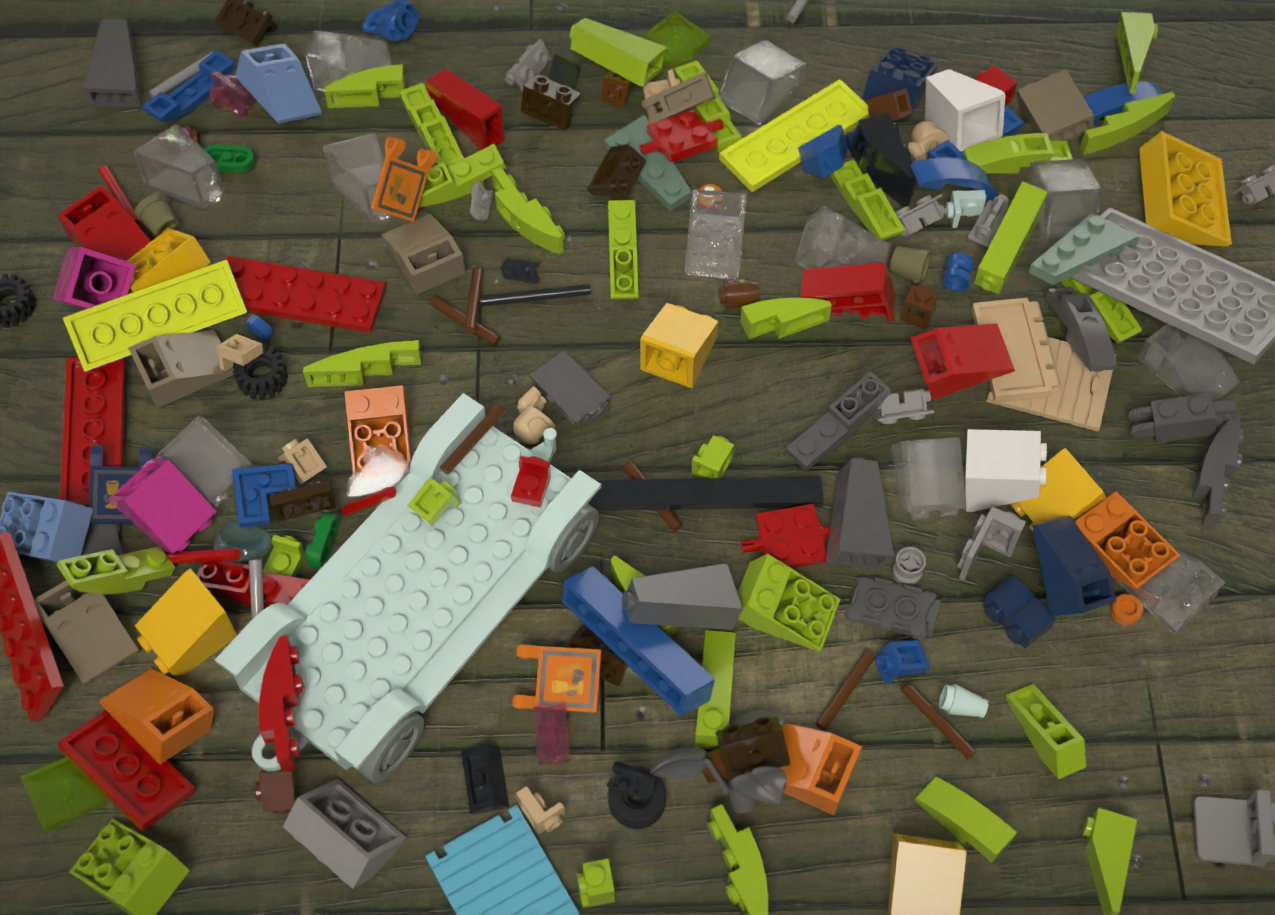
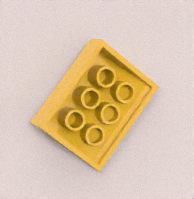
[1139,131,1232,247]

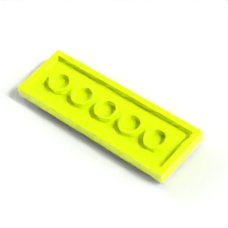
[719,79,871,192]
[62,260,247,372]

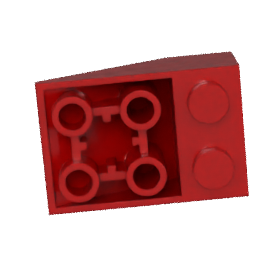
[57,185,151,261]
[911,323,1015,400]

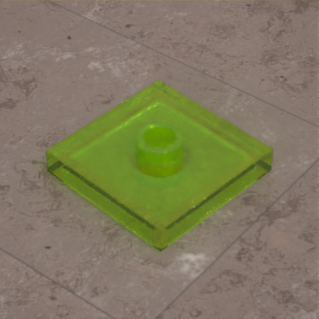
[641,11,711,68]
[20,757,108,833]

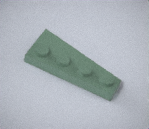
[604,114,691,212]
[1029,213,1139,285]

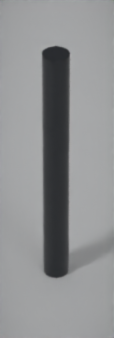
[480,284,591,307]

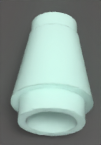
[939,684,988,718]

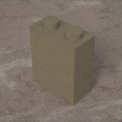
[1018,69,1094,141]

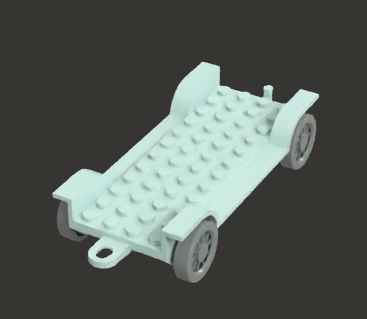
[215,393,601,783]

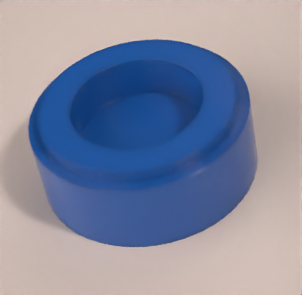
[245,315,274,340]

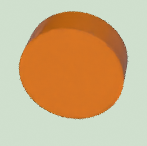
[1110,593,1143,626]

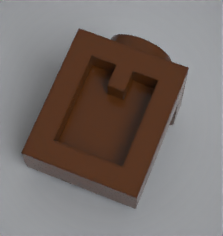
[601,71,636,107]

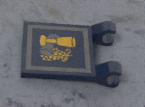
[89,445,152,525]

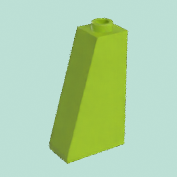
[569,18,667,87]
[974,181,1048,294]

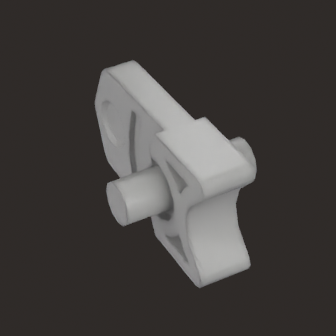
[470,181,494,221]

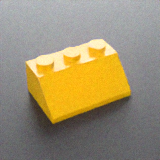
[127,228,211,294]

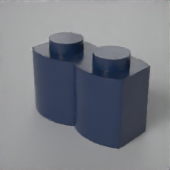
[983,575,1056,648]

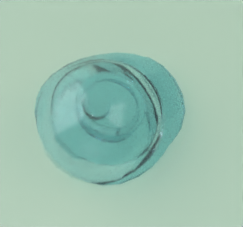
[213,521,272,562]

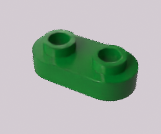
[200,145,255,173]
[305,512,340,569]

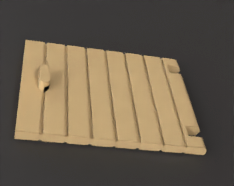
[986,337,1116,432]

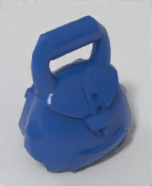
[362,0,419,42]

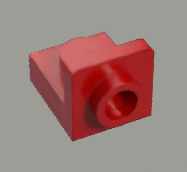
[511,456,551,508]

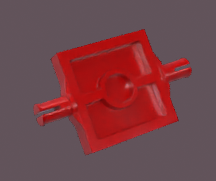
[639,110,724,163]
[740,504,831,569]

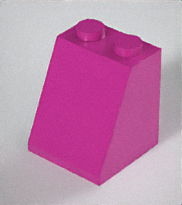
[52,247,136,310]
[108,459,217,553]

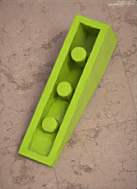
[1116,12,1158,94]
[695,630,736,750]

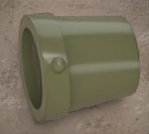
[135,193,179,237]
[890,246,932,285]

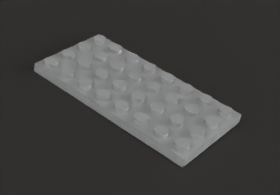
[1071,207,1275,364]

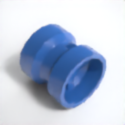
[943,253,974,291]

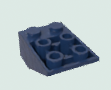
[862,47,938,115]
[1032,516,1116,616]

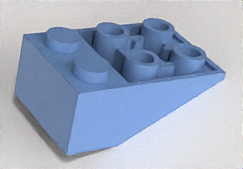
[235,44,322,124]
[0,492,93,563]

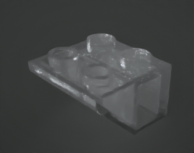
[346,443,411,498]

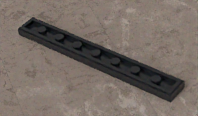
[588,477,824,511]

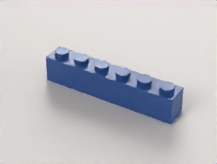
[562,567,715,717]

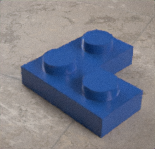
[232,463,296,528]

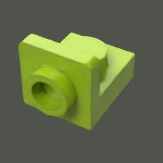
[407,477,461,526]
[262,535,305,577]

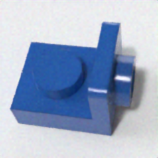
[875,640,930,683]

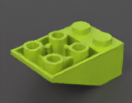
[737,554,841,652]
[69,819,190,915]

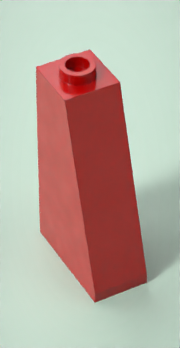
[425,69,505,150]

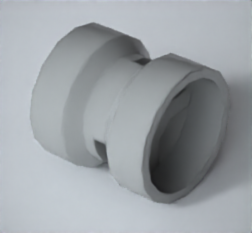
[892,547,926,586]

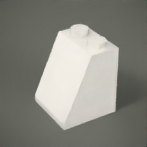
[925,69,1005,152]
[965,429,1047,512]

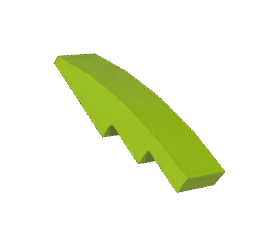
[674,61,742,152]
[399,83,464,167]
[1080,92,1175,155]
[830,160,905,241]
[1061,277,1143,344]
[303,340,422,387]

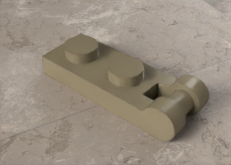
[641,72,716,124]

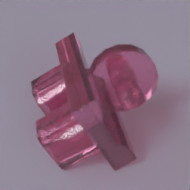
[209,71,256,117]
[534,704,570,764]

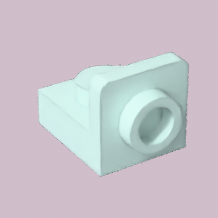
[945,190,986,228]

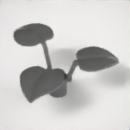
[650,710,787,813]

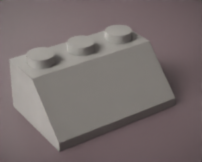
[283,778,407,889]

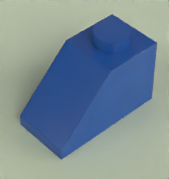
[798,125,847,178]

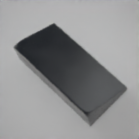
[548,54,580,90]
[461,743,509,815]

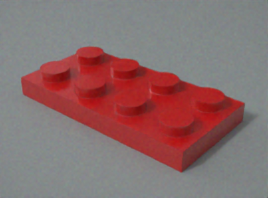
[58,710,195,832]

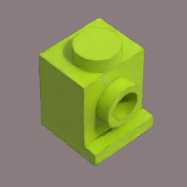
[691,435,734,479]
[577,859,615,908]

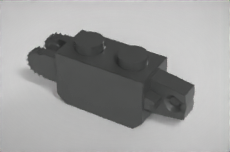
[1128,393,1238,442]

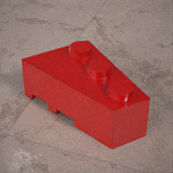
[801,262,896,321]

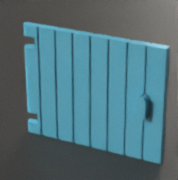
[425,804,580,915]

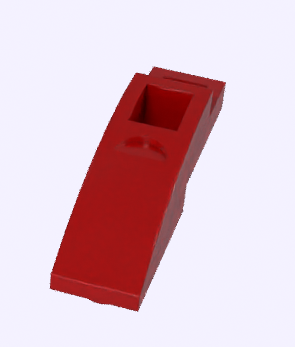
[196,561,310,609]
[258,635,304,772]

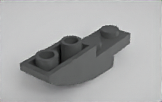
[1045,287,1117,372]
[786,371,891,471]
[1192,416,1244,528]

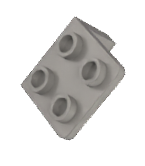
[957,506,1026,581]
[1193,790,1275,867]

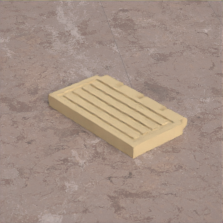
[971,297,1061,402]

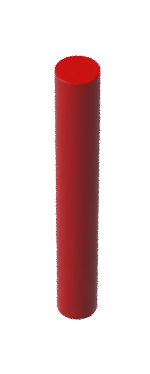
[98,165,141,226]
[342,486,396,516]
[168,548,241,564]

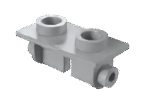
[505,39,551,92]
[1233,164,1275,205]
[896,194,946,237]
[967,194,1009,248]
[872,388,934,424]

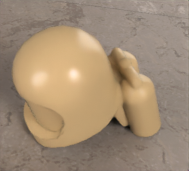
[907,121,949,162]
[513,386,556,445]

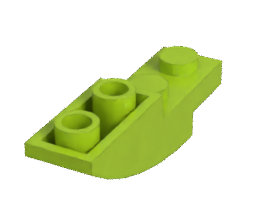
[963,133,1074,174]
[418,144,507,207]
[491,166,565,254]
[608,200,638,300]
[57,546,175,594]
[707,804,768,915]

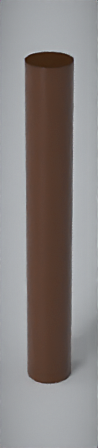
[464,267,483,335]
[429,295,501,346]
[440,404,506,475]
[623,460,682,532]
[815,651,875,731]
[901,683,977,759]

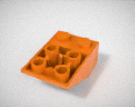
[344,385,411,478]
[1075,491,1181,590]
[99,669,214,764]
[780,723,862,815]

